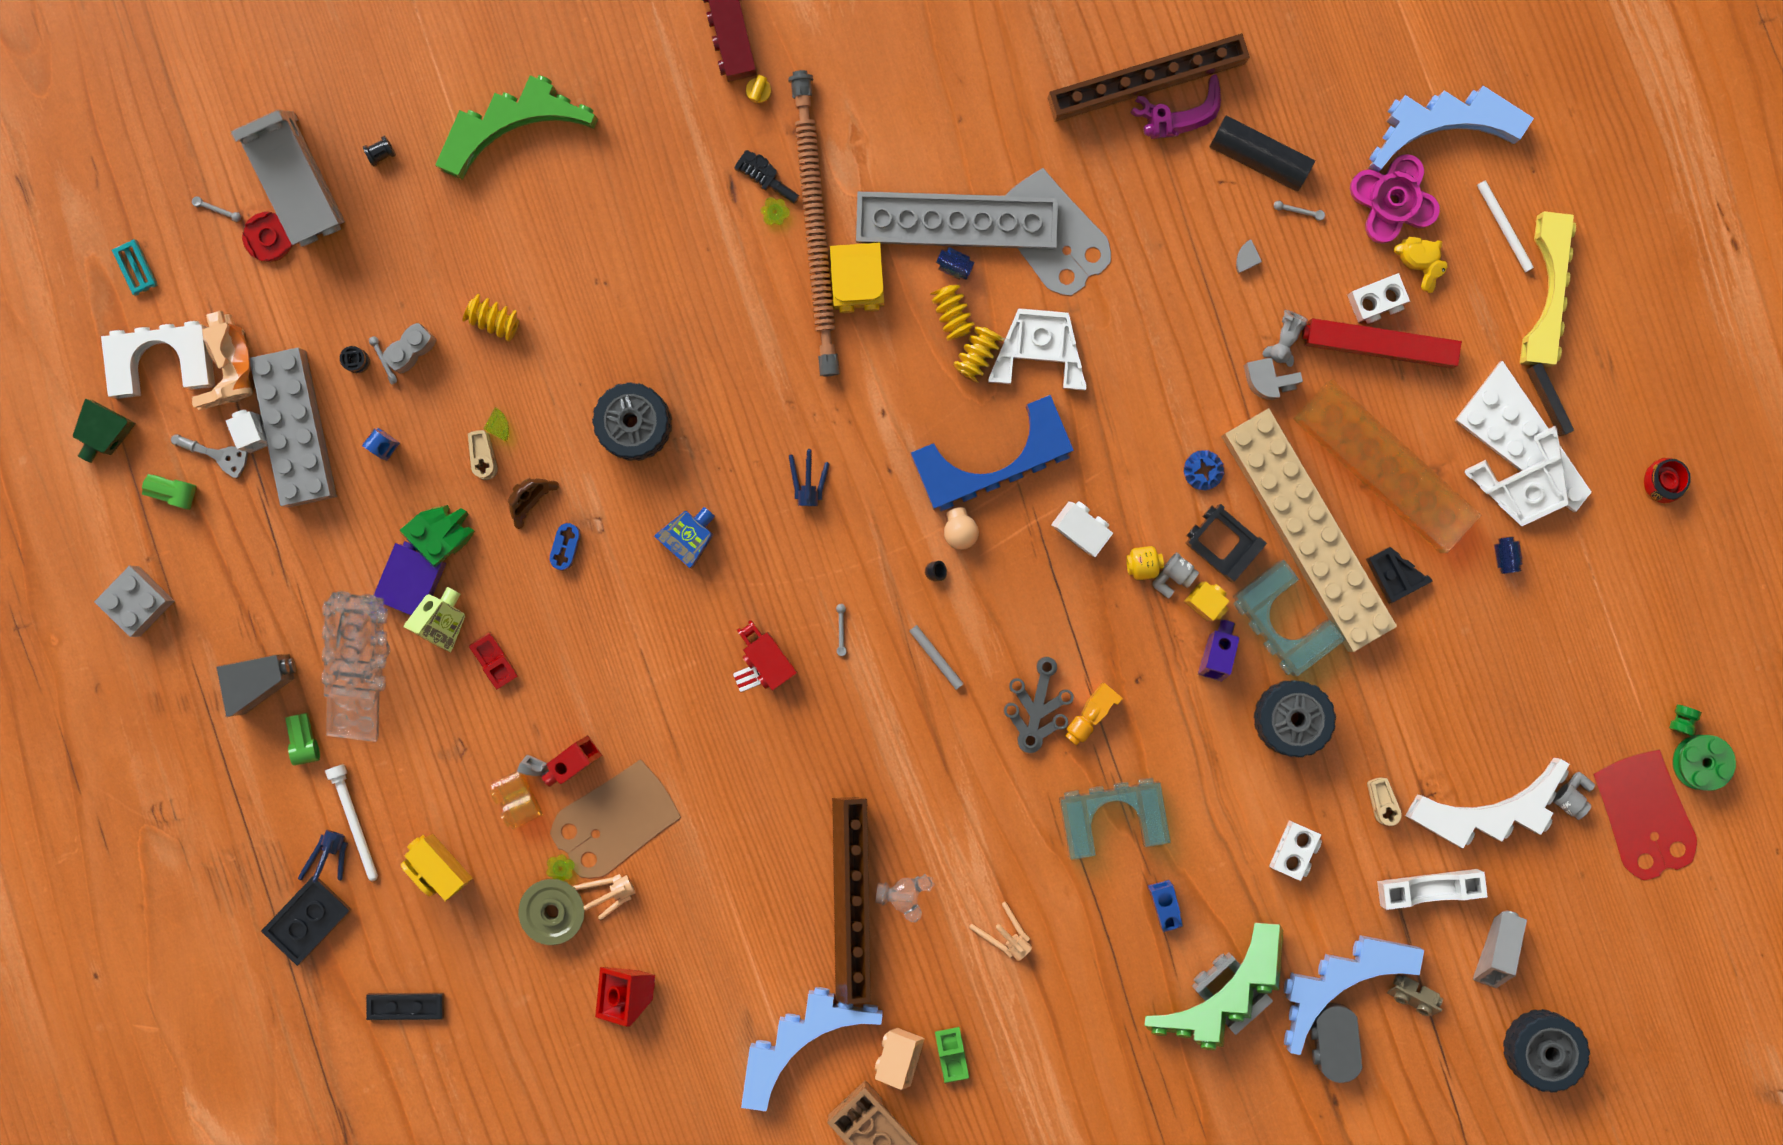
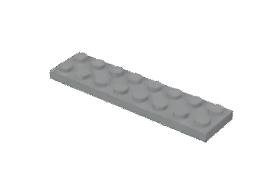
[856,191,1058,249]

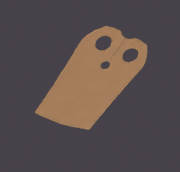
[550,759,681,878]

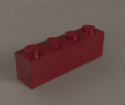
[703,0,757,82]

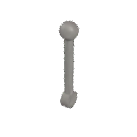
[192,197,241,222]
[1274,201,1325,221]
[369,336,397,384]
[836,604,847,656]

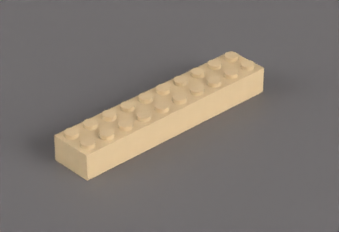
[1221,408,1397,652]

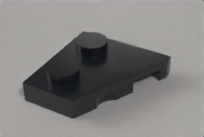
[1366,547,1433,604]

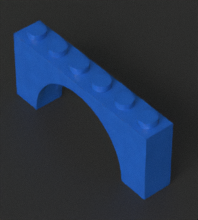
[911,395,1074,512]

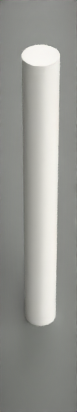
[1477,180,1534,272]

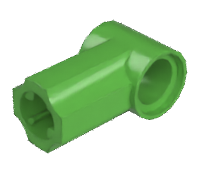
[142,474,197,510]
[285,713,320,766]

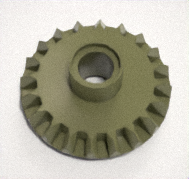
[518,879,584,945]

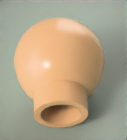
[944,507,979,550]

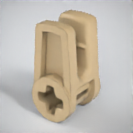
[468,430,498,480]
[1367,777,1402,826]

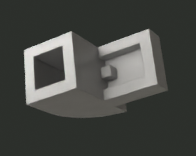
[1244,358,1303,400]

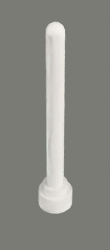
[325,764,378,881]

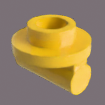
[746,75,771,103]

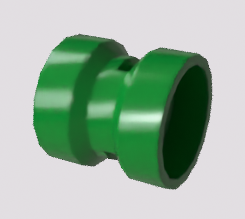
[1669,704,1702,737]

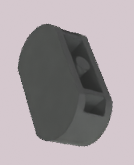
[1310,1003,1362,1083]

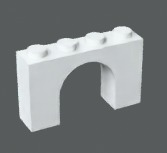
[101,321,215,399]

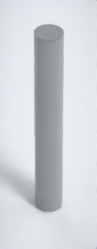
[909,625,964,690]

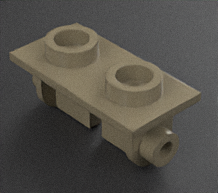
[1387,975,1443,1016]

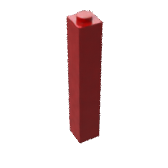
[1302,318,1462,369]

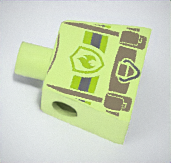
[404,587,465,652]

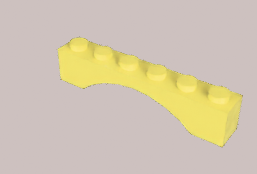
[1520,211,1576,367]

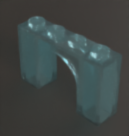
[1232,560,1345,677]
[1059,778,1171,860]

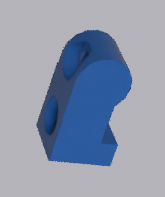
[362,428,400,461]
[1148,880,1183,932]

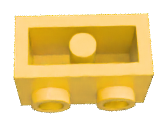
[1184,582,1229,621]

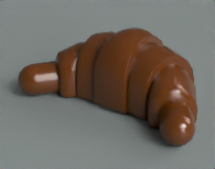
[508,478,559,529]

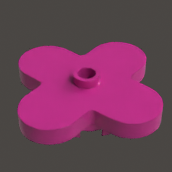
[1350,154,1440,244]

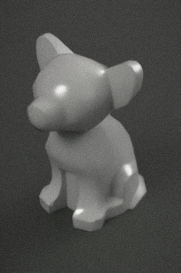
[1263,310,1308,367]

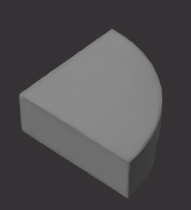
[1236,240,1262,274]
[517,755,548,776]

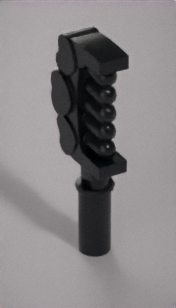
[734,150,800,204]

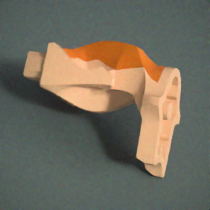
[192,311,253,410]

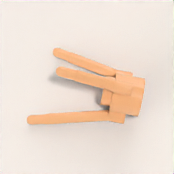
[572,874,635,920]
[970,902,1032,961]

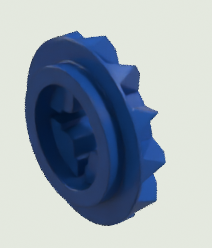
[1184,450,1224,490]

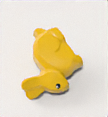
[1394,237,1447,293]

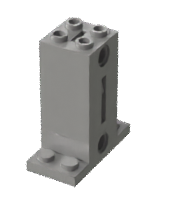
[231,110,345,247]

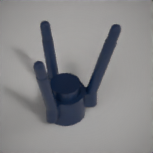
[789,449,829,506]
[298,830,348,883]

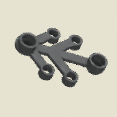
[1004,657,1074,753]

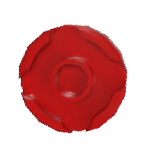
[242,211,293,262]

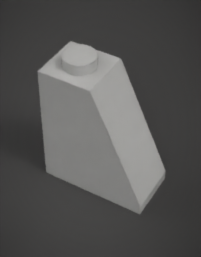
[1473,911,1527,988]

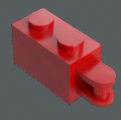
[737,620,798,691]

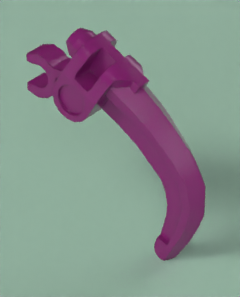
[1130,74,1221,139]

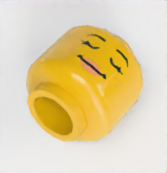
[1126,546,1164,580]

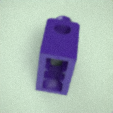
[1198,620,1239,682]

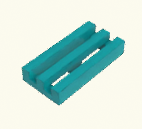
[112,239,158,296]

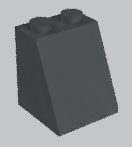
[217,654,296,717]

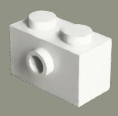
[1051,501,1113,557]

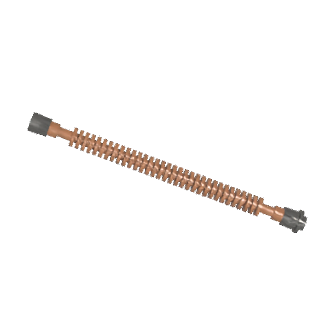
[788,70,840,376]

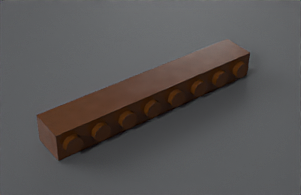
[1048,33,1250,122]
[832,797,871,1004]

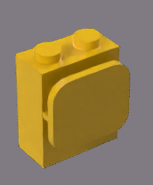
[830,243,884,313]
[401,834,473,901]

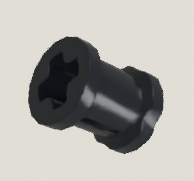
[363,135,396,167]

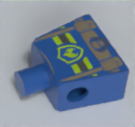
[654,507,715,569]

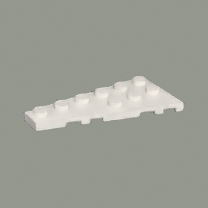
[1455,361,1591,512]

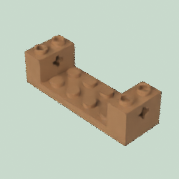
[827,1080,919,1145]

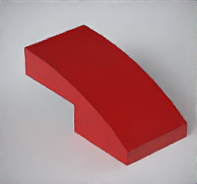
[469,632,518,690]

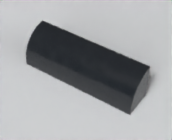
[1209,115,1316,192]

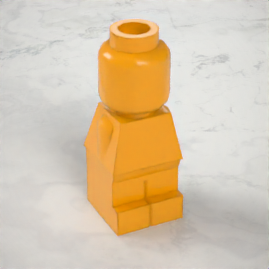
[1065,683,1123,745]

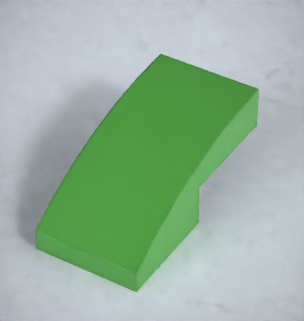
[935,1027,969,1083]

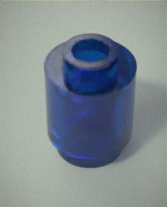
[936,247,975,280]
[1494,536,1523,574]

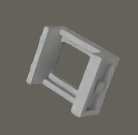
[1192,952,1273,1035]

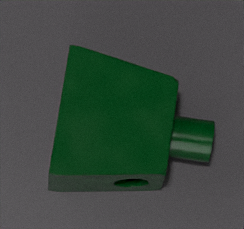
[73,399,136,463]

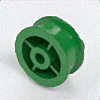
[1673,735,1736,791]

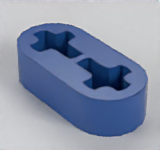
[549,523,581,570]

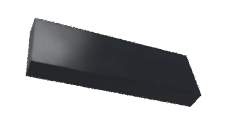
[1526,363,1574,436]
[366,993,444,1020]

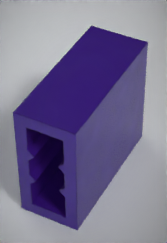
[372,541,446,615]

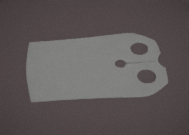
[1005,168,1111,296]

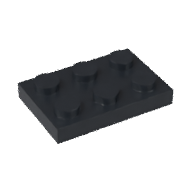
[261,876,352,966]

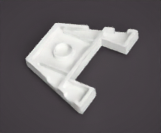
[988,309,1086,391]
[1465,426,1569,526]

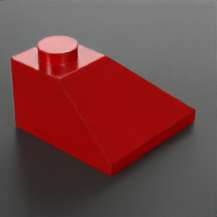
[595,967,655,1027]

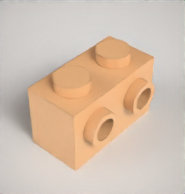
[875,1028,925,1090]

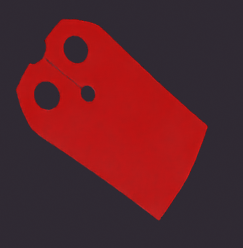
[1593,750,1697,880]

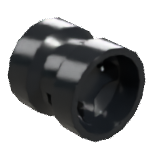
[339,346,370,373]

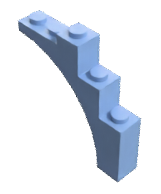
[1368,86,1534,172]
[1284,935,1424,1055]
[741,987,883,1111]

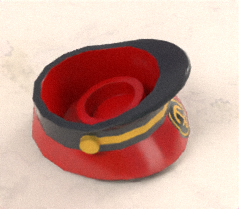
[1644,458,1691,503]

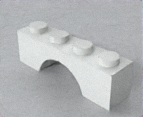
[1377,869,1487,910]

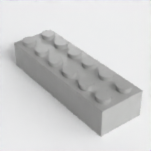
[250,347,337,508]

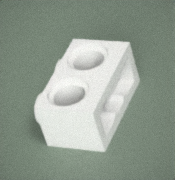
[1347,273,1410,324]
[226,410,268,453]
[1269,820,1322,881]

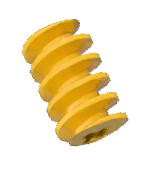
[930,285,975,341]
[462,294,519,341]
[953,327,1004,383]

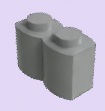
[382,323,436,374]

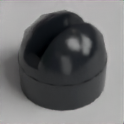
[925,561,947,581]

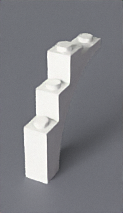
[1405,758,1570,848]

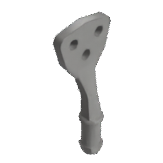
[171,434,248,478]

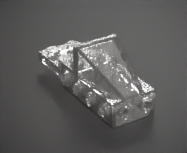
[322,591,390,742]

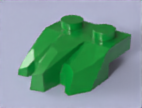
[400,505,475,568]

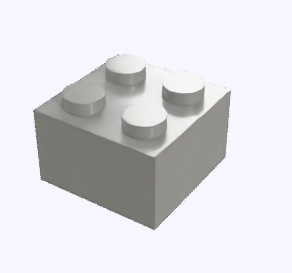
[94,565,174,637]

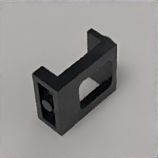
[1185,504,1267,582]

